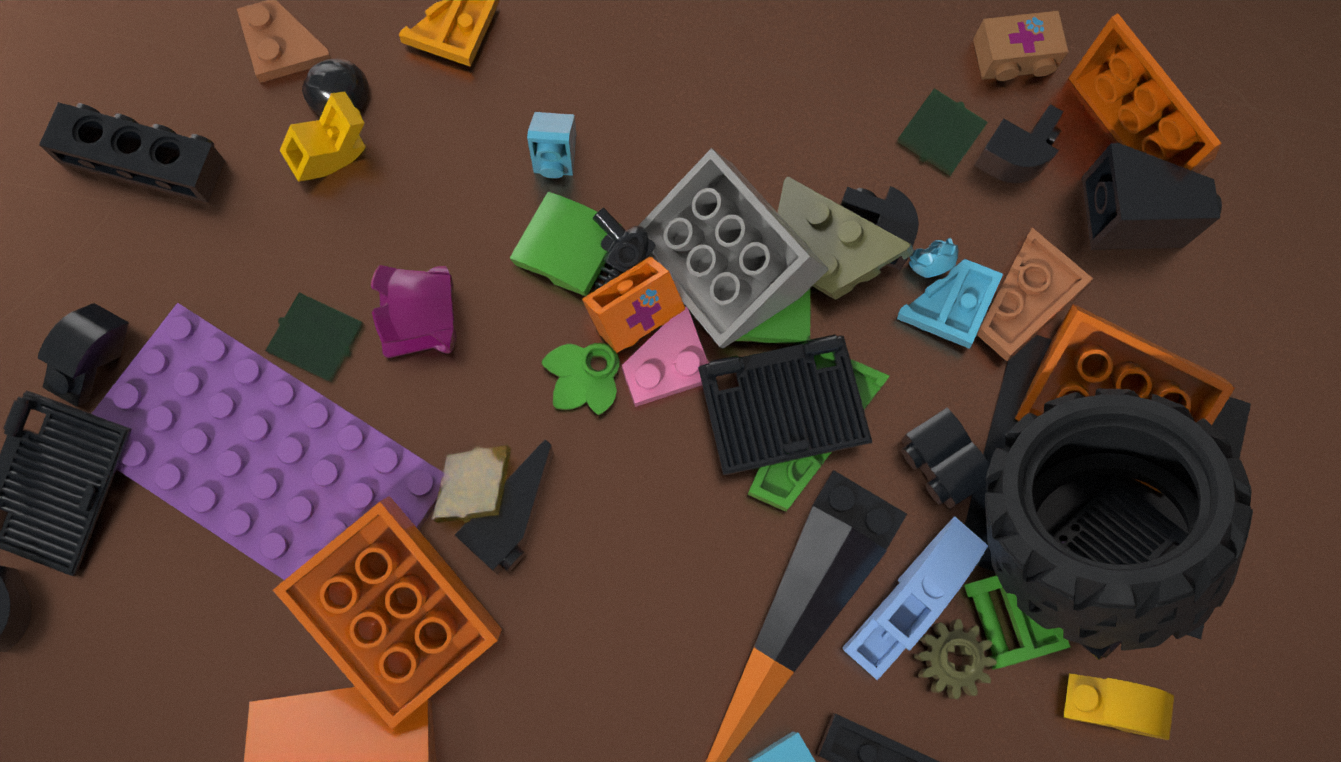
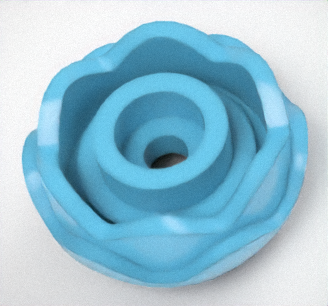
[909,237,959,278]

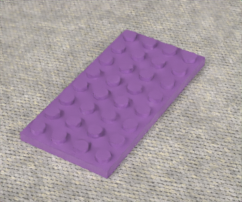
[91,303,453,580]

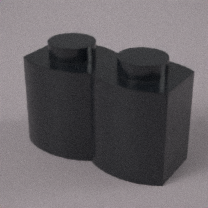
[901,408,990,509]

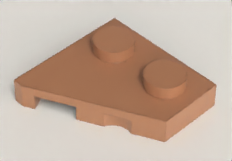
[237,0,332,83]

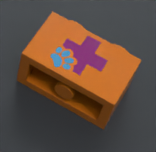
[582,256,686,353]

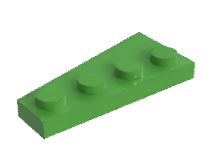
[747,352,890,512]

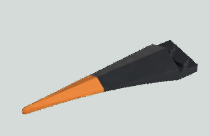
[706,470,907,762]

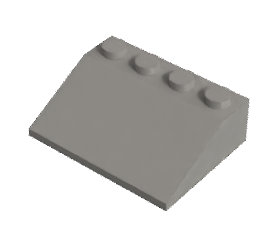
[638,148,829,348]

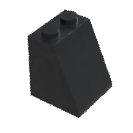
[1082,143,1222,250]

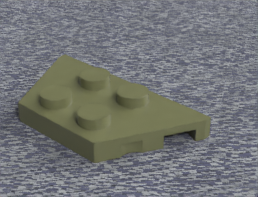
[778,176,914,300]

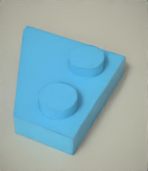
[897,259,1003,349]

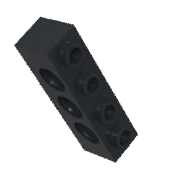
[39,102,225,203]

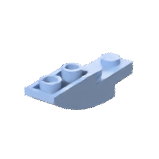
[842,516,988,680]

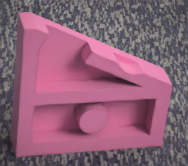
[622,306,708,407]

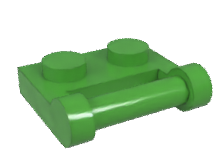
[964,575,1071,670]

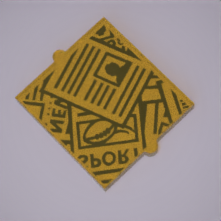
[432,445,511,523]

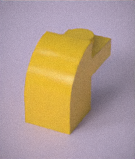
[280,92,366,182]
[1064,673,1174,740]

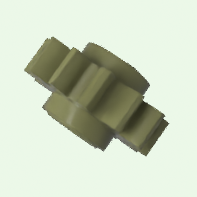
[914,619,997,699]

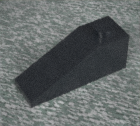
[455,440,554,575]

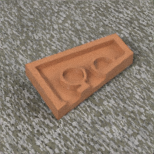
[977,228,1093,361]

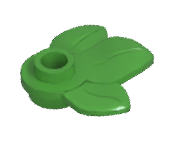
[542,343,619,415]

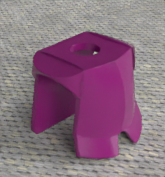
[371,265,457,358]

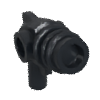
[592,207,656,291]

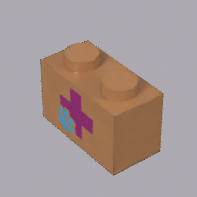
[973,11,1069,81]

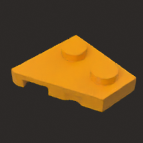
[399,0,499,67]

